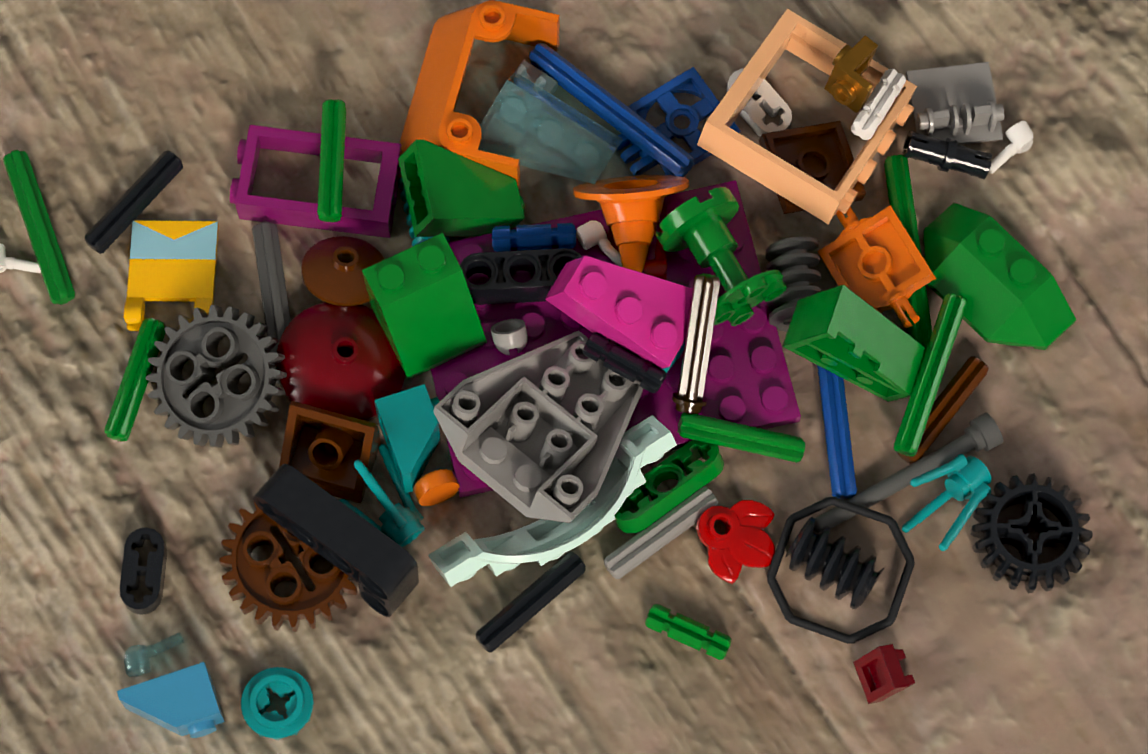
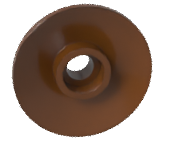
[301,236,385,306]

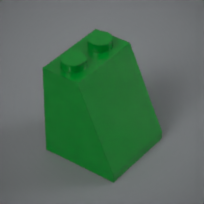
[362,233,487,380]

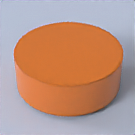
[413,469,460,506]

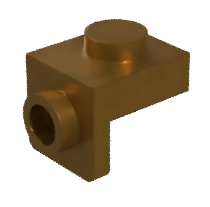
[824,35,878,113]

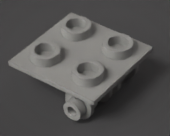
[906,62,1004,145]

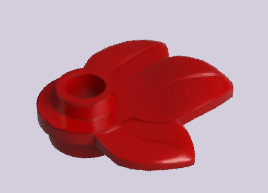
[696,500,776,584]

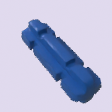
[492,223,576,252]

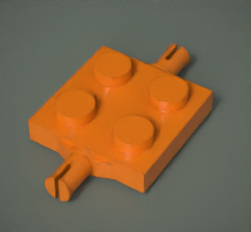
[817,205,936,328]

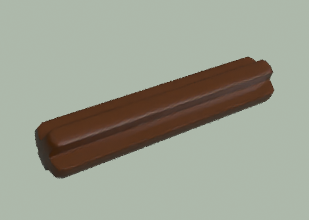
[897,356,989,464]

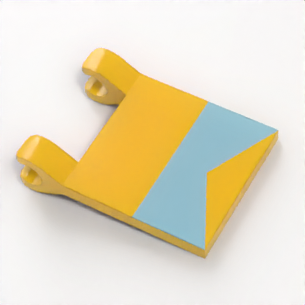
[124,220,219,331]

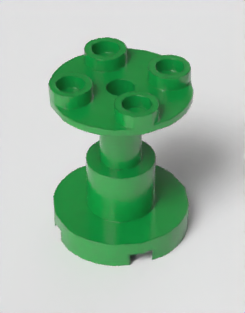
[656,187,787,326]

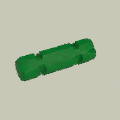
[645,604,732,660]

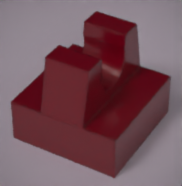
[853,644,915,704]

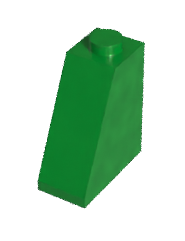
[398,140,525,237]

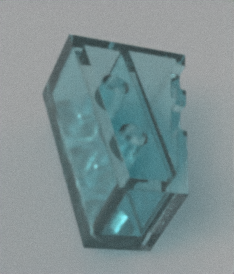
[479,72,623,184]

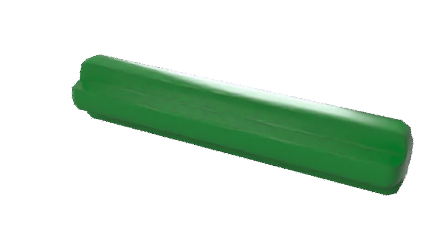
[317,99,346,222]
[104,318,166,442]
[677,413,805,463]

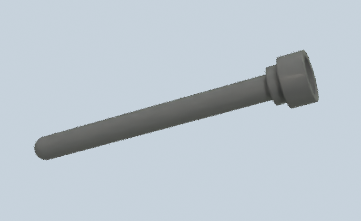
[814,412,1003,533]

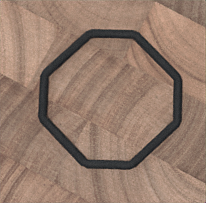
[767,497,915,644]

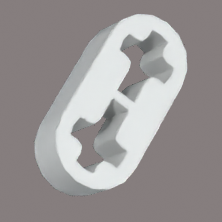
[726,68,792,137]

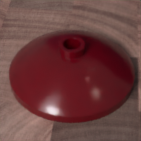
[276,302,405,421]

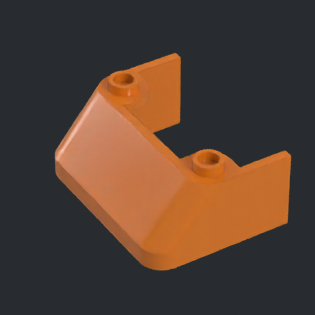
[400,0,560,190]

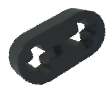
[119,527,167,615]

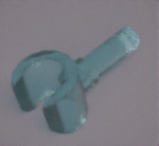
[124,632,184,677]

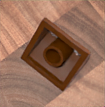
[279,401,381,504]

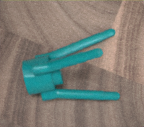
[339,444,425,547]
[902,454,992,551]

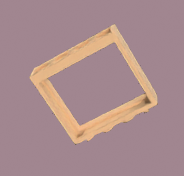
[697,9,917,225]

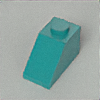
[375,384,440,494]

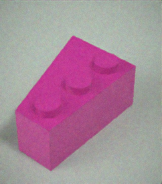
[545,256,693,369]

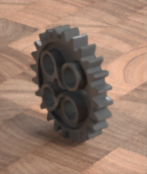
[146,305,287,448]

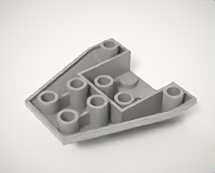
[433,331,643,523]

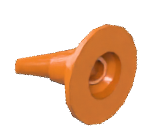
[573,175,689,273]

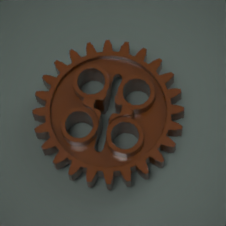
[219,502,358,632]

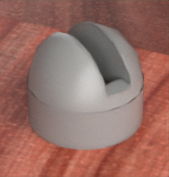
[491,319,528,355]

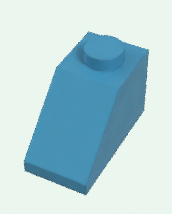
[117,662,225,738]

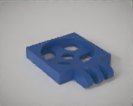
[611,67,741,176]

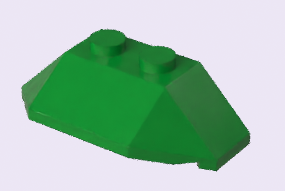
[923,203,1076,350]

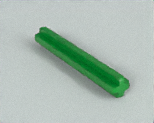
[3,150,75,305]
[894,293,967,457]

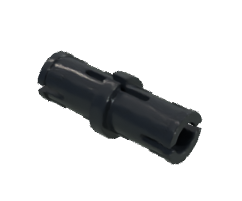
[902,130,992,180]

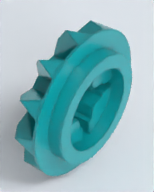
[241,667,314,740]

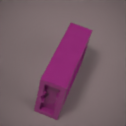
[230,125,402,238]

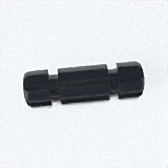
[583,333,666,393]

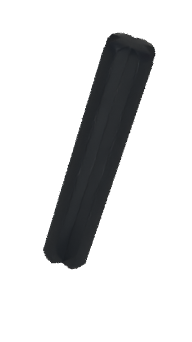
[84,150,183,254]
[475,552,586,653]

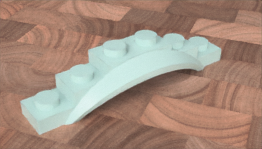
[428,415,677,587]

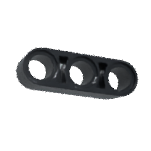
[460,248,582,305]

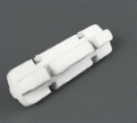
[851,69,906,140]

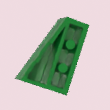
[782,285,926,402]

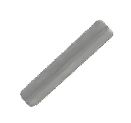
[604,487,718,579]

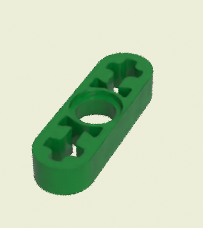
[614,440,724,534]

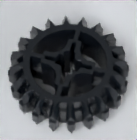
[970,473,1093,594]

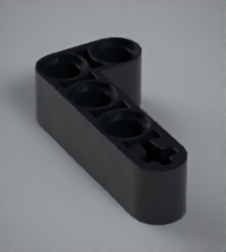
[253,464,419,617]

